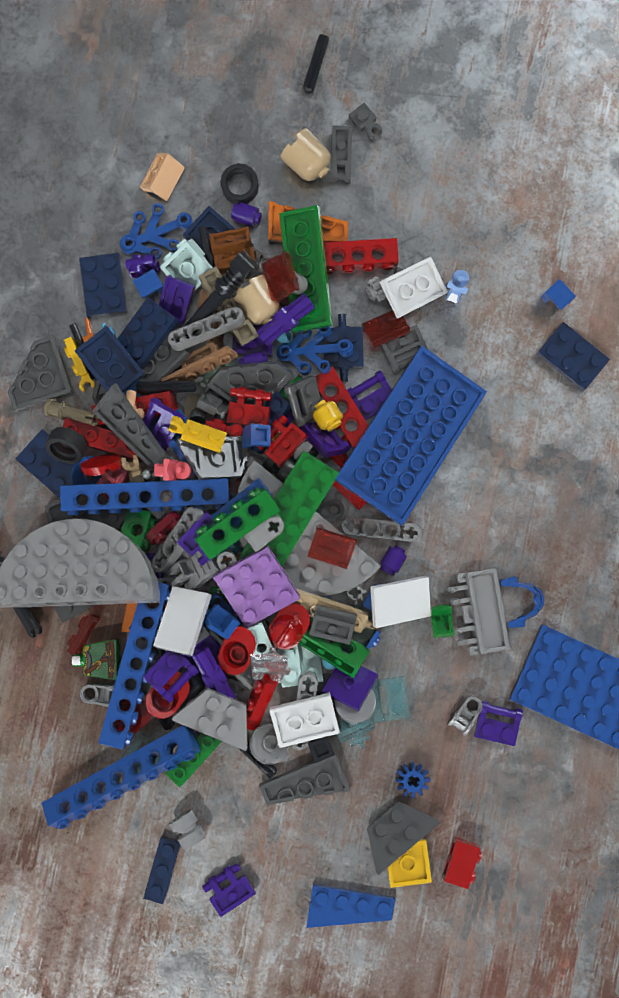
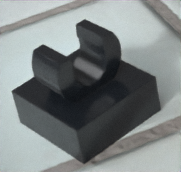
[307,736,335,763]

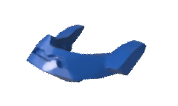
[501,576,544,628]

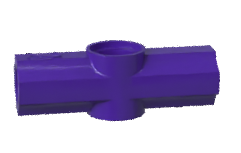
[257,293,315,346]
[192,645,237,700]

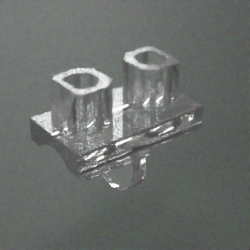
[249,648,291,681]

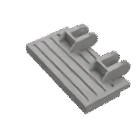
[156,506,221,590]
[447,568,510,656]

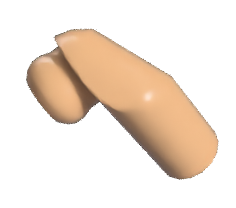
[126,390,144,419]

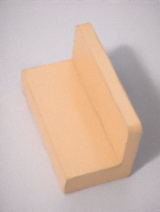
[140,153,184,201]

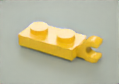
[63,337,95,393]
[168,416,227,453]

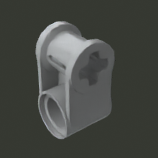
[244,515,284,552]
[80,683,114,707]
[447,694,482,736]

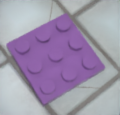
[213,545,300,628]

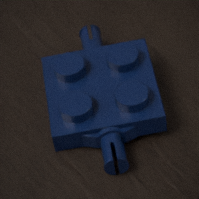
[322,314,364,382]

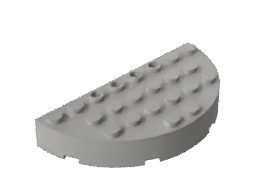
[237,460,381,596]
[0,519,160,608]

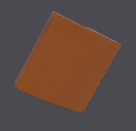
[209,226,256,274]

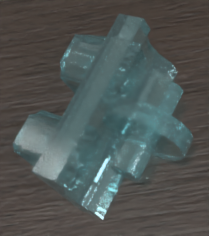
[337,719,375,749]

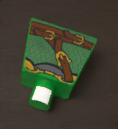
[72,639,120,680]

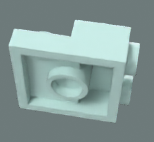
[160,239,213,291]
[274,644,323,688]

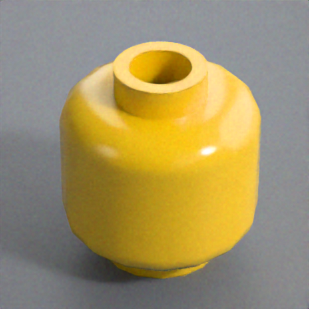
[312,400,343,432]

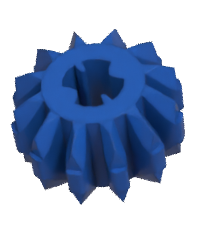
[395,761,431,798]

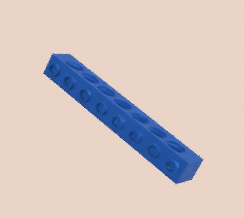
[60,479,230,515]
[98,582,171,750]
[41,725,201,829]

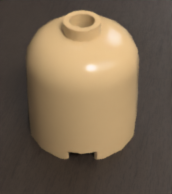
[280,128,331,181]
[234,274,280,326]

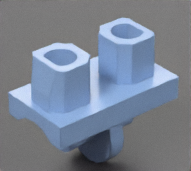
[446,270,470,303]

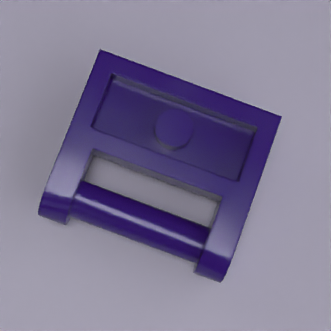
[347,370,392,421]
[143,398,185,451]
[300,422,351,458]
[142,650,199,703]
[474,700,523,746]

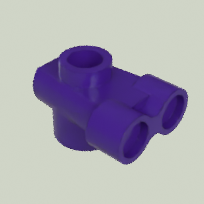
[125,254,160,279]

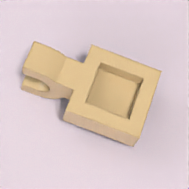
[121,454,145,483]

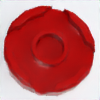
[80,454,122,476]

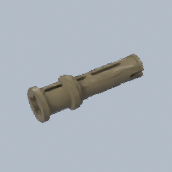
[44,399,100,426]

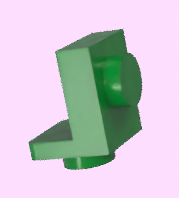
[430,604,454,638]

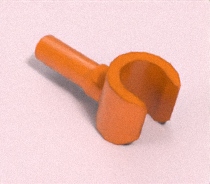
[82,318,94,343]

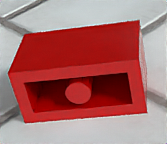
[442,836,482,889]

